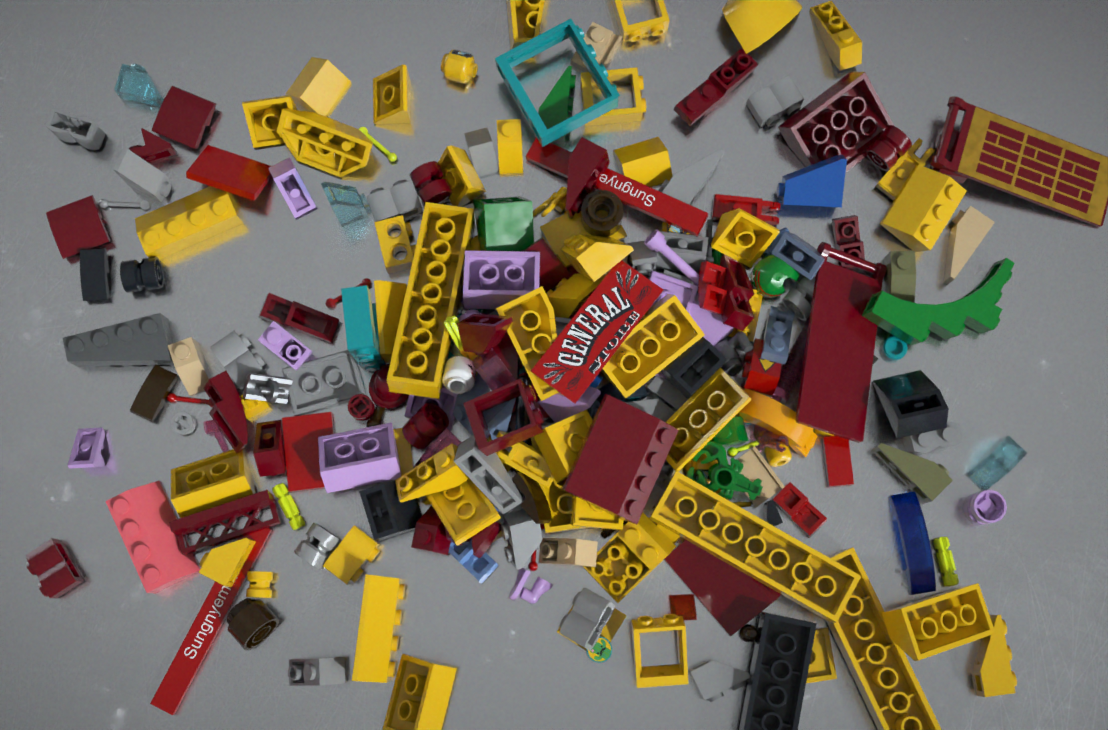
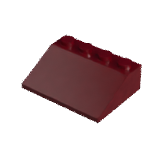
[778,72,894,171]
[562,394,678,525]
[664,539,782,637]

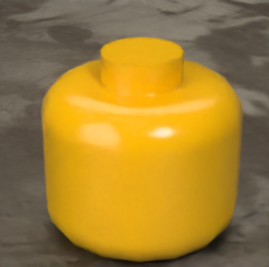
[764,439,792,467]

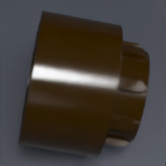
[581,190,623,237]
[226,598,279,650]

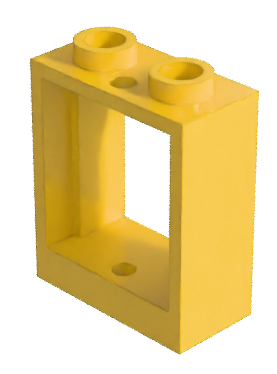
[611,0,670,42]
[580,67,646,126]
[631,614,688,688]

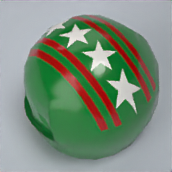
[751,254,800,298]

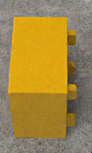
[534,410,593,483]

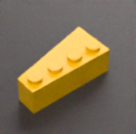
[506,0,545,50]

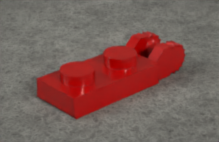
[711,194,781,225]

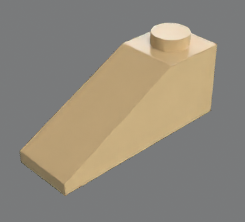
[944,206,995,285]

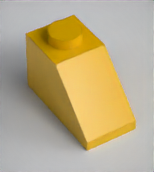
[497,119,523,175]
[199,538,256,587]

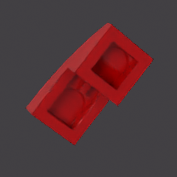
[698,261,728,315]
[773,482,827,538]

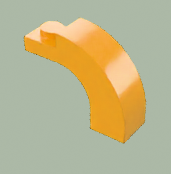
[737,388,818,457]

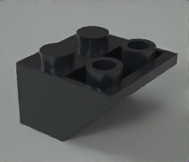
[359,481,422,542]

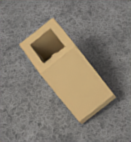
[539,538,598,567]

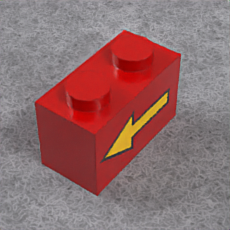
[741,338,782,396]

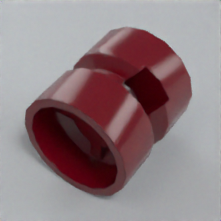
[865,125,912,171]
[409,161,452,206]
[402,403,449,449]

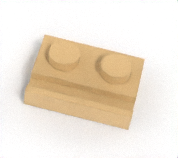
[571,22,623,72]
[729,447,785,508]

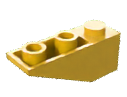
[810,0,862,71]
[395,444,470,502]
[972,615,1017,697]

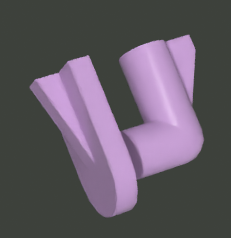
[509,568,553,604]

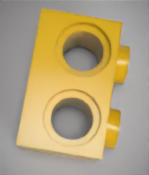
[374,215,416,274]

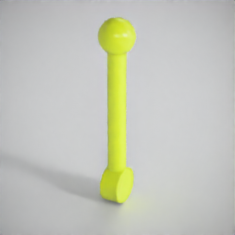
[359,127,397,162]
[728,433,777,457]

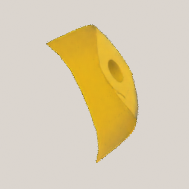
[722,0,802,54]

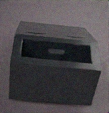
[660,337,727,399]
[873,370,949,439]

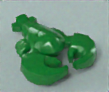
[686,441,763,500]

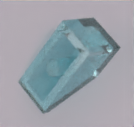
[114,64,164,108]
[966,435,1027,491]

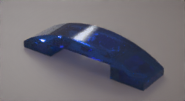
[889,491,936,595]

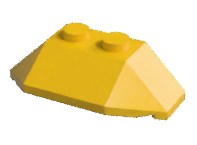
[277,108,373,177]

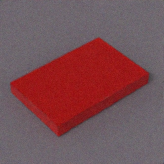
[186,145,272,201]
[282,412,335,492]

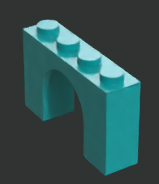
[341,285,386,371]

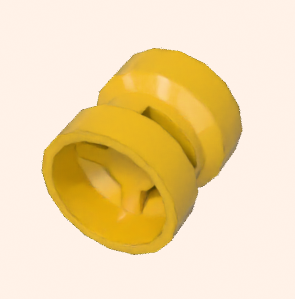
[246,571,273,598]

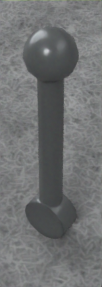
[705,219,714,263]

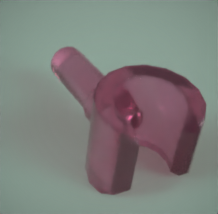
[203,420,229,452]

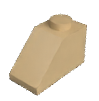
[168,337,211,396]

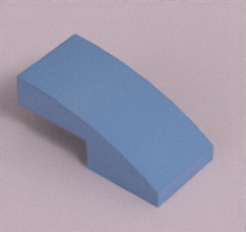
[449,540,499,584]

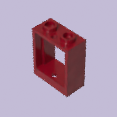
[463,379,544,456]

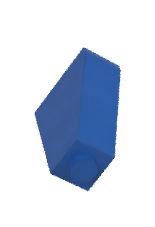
[777,155,847,208]

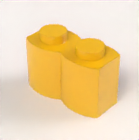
[323,525,380,585]

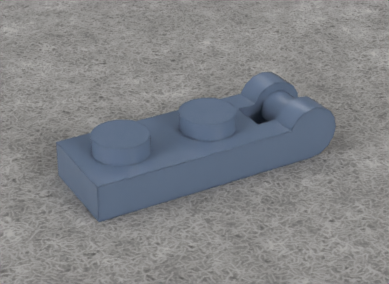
[761,306,795,365]

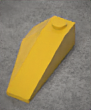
[496,286,559,401]

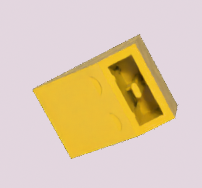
[584,512,676,603]

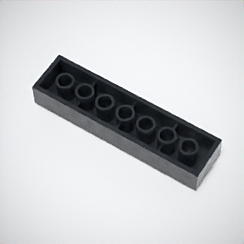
[739,612,817,730]

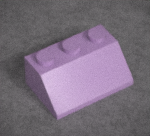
[463,251,540,309]
[318,422,401,493]

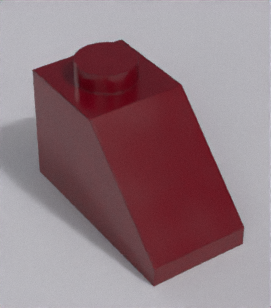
[457,314,513,355]
[253,420,286,477]
[411,505,451,555]

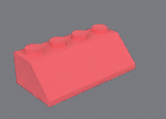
[105,481,201,594]

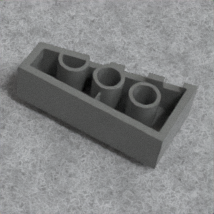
[63,313,174,367]

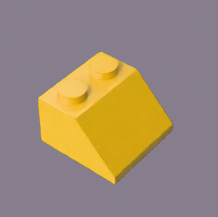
[546,273,605,319]

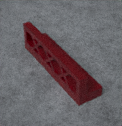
[169,490,281,555]

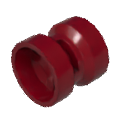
[347,394,375,422]

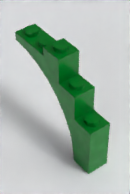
[861,258,1015,346]

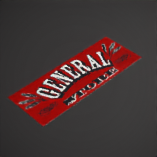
[531,260,663,403]

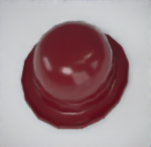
[369,363,409,409]

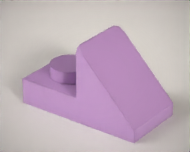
[68,427,105,469]

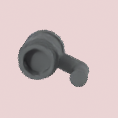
[714,331,753,376]

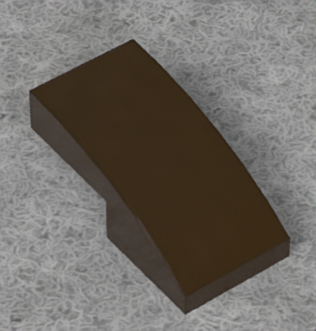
[130,365,178,422]
[512,472,552,524]

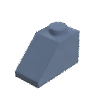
[772,232,825,280]

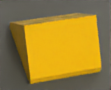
[285,57,351,117]
[373,64,411,124]
[242,95,297,148]
[613,137,673,188]
[438,145,486,207]
[711,208,780,268]

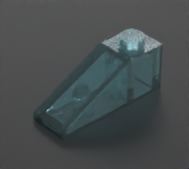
[321,182,369,227]

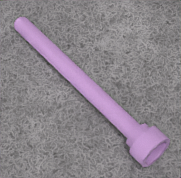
[644,229,699,286]

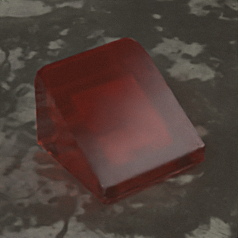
[669,594,697,620]

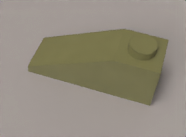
[883,251,916,303]
[872,443,953,503]

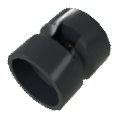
[120,257,164,293]

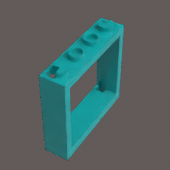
[495,18,620,147]

